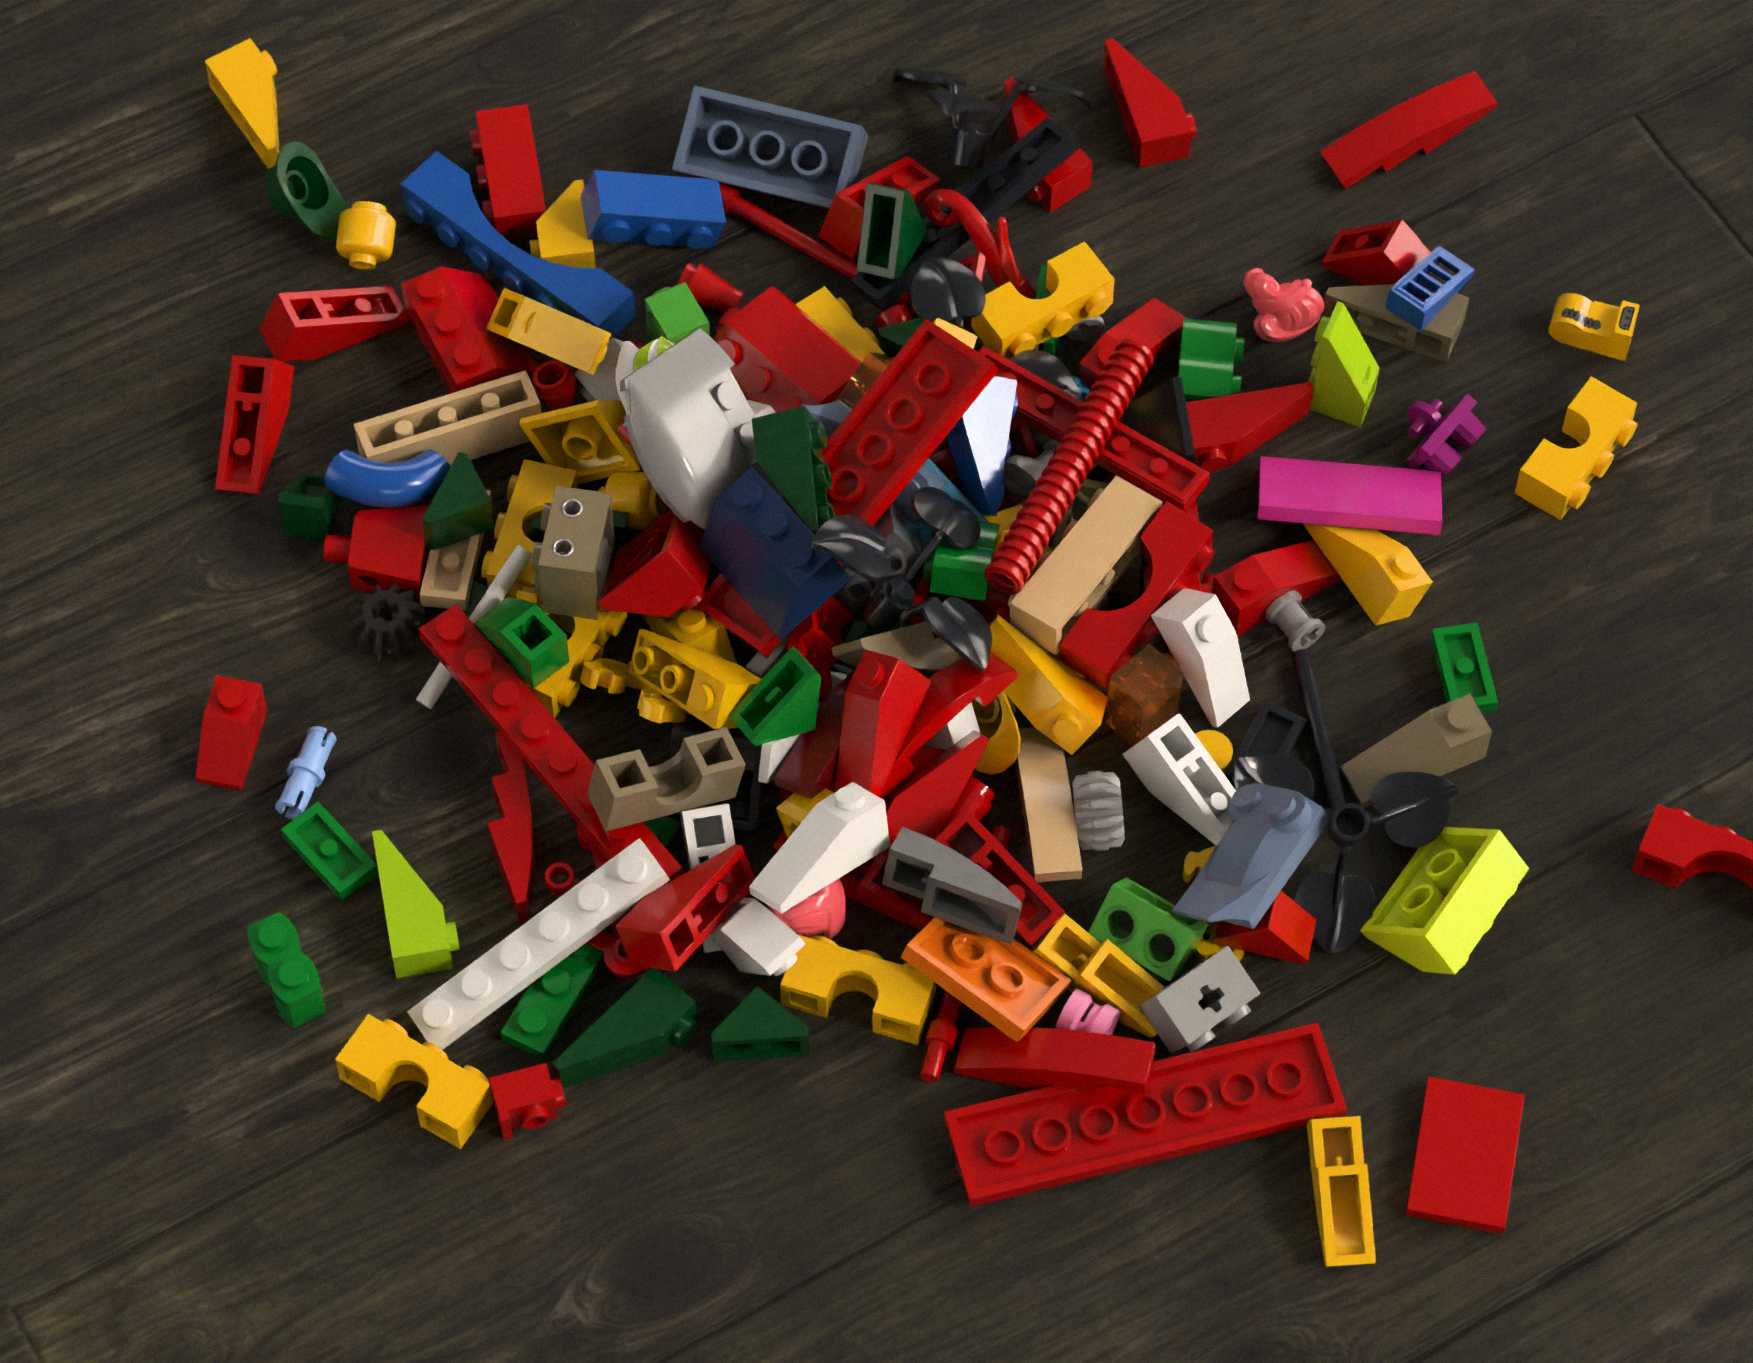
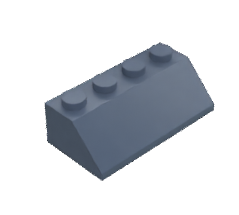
[672,85,868,209]

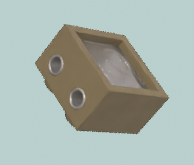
[532,486,615,620]

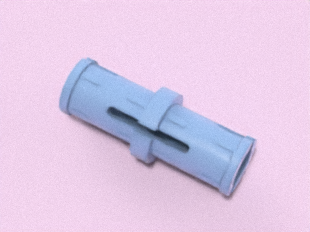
[275,726,337,820]

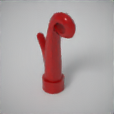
[925,189,1036,299]

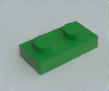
[1430,622,1498,713]
[281,802,379,901]

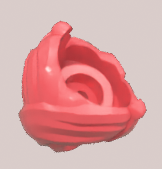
[1243,268,1324,342]
[766,879,846,939]

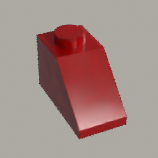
[1321,219,1430,286]
[196,675,268,791]

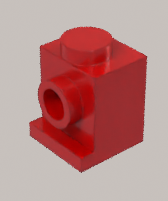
[489,1063,567,1141]

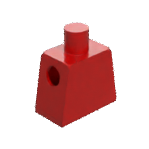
[324,505,430,604]

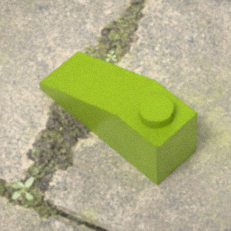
[372,830,460,979]

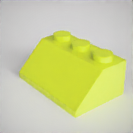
[1360,827,1529,975]

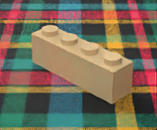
[353,370,542,466]
[1008,476,1162,655]

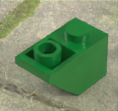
[473,596,569,689]

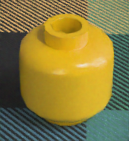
[336,201,396,270]
[598,471,668,530]

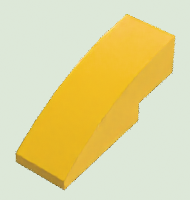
[1030,914,1165,1038]
[1307,1116,1376,1267]

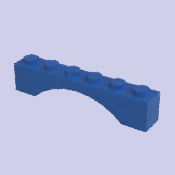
[401,151,636,338]

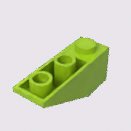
[1308,301,1380,427]

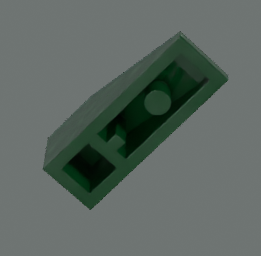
[552,968,697,1089]

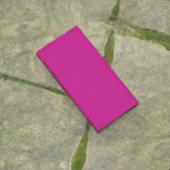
[1257,456,1442,535]

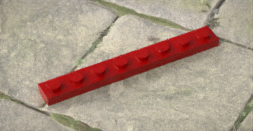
[419,604,683,887]

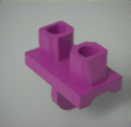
[1404,394,1486,478]

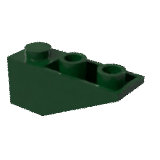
[752,406,835,535]

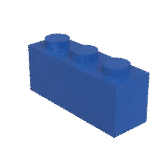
[581,170,726,249]

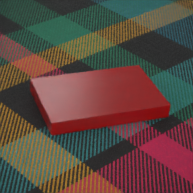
[1406,1076,1525,1234]

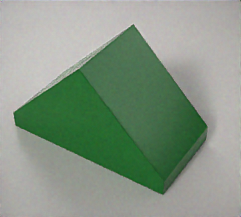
[728,646,821,746]

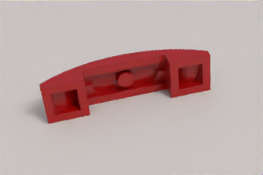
[880,651,1019,799]

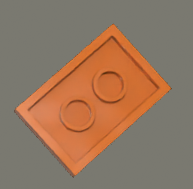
[901,917,1072,1043]

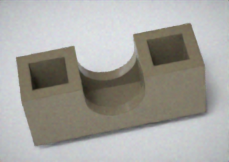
[587,727,746,831]

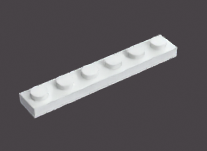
[407,838,670,1050]

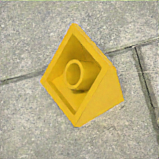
[519,400,641,484]

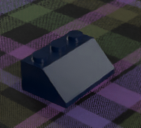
[699,466,852,640]

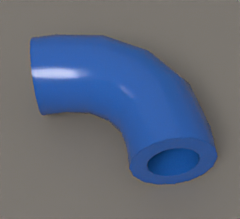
[324,449,451,508]

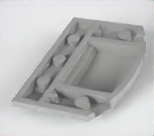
[620,328,781,530]

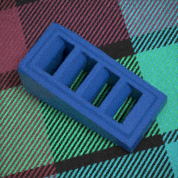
[1385,246,1475,331]

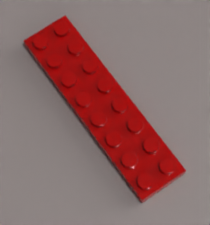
[696,319,999,658]
[944,1022,1347,1207]

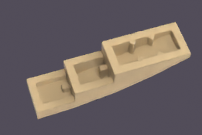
[1015,727,1083,883]

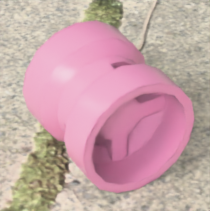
[1056,989,1121,1035]

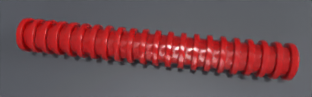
[984,339,1154,594]

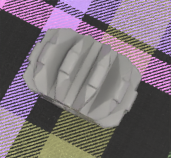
[1072,771,1125,852]

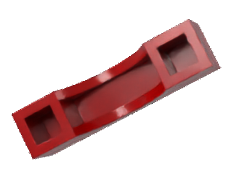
[1059,501,1215,690]
[1631,804,1753,889]

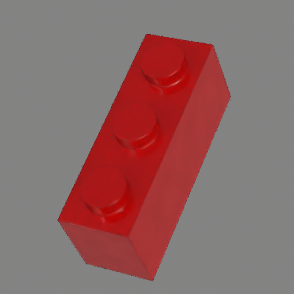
[470,104,546,241]

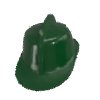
[265,142,348,240]

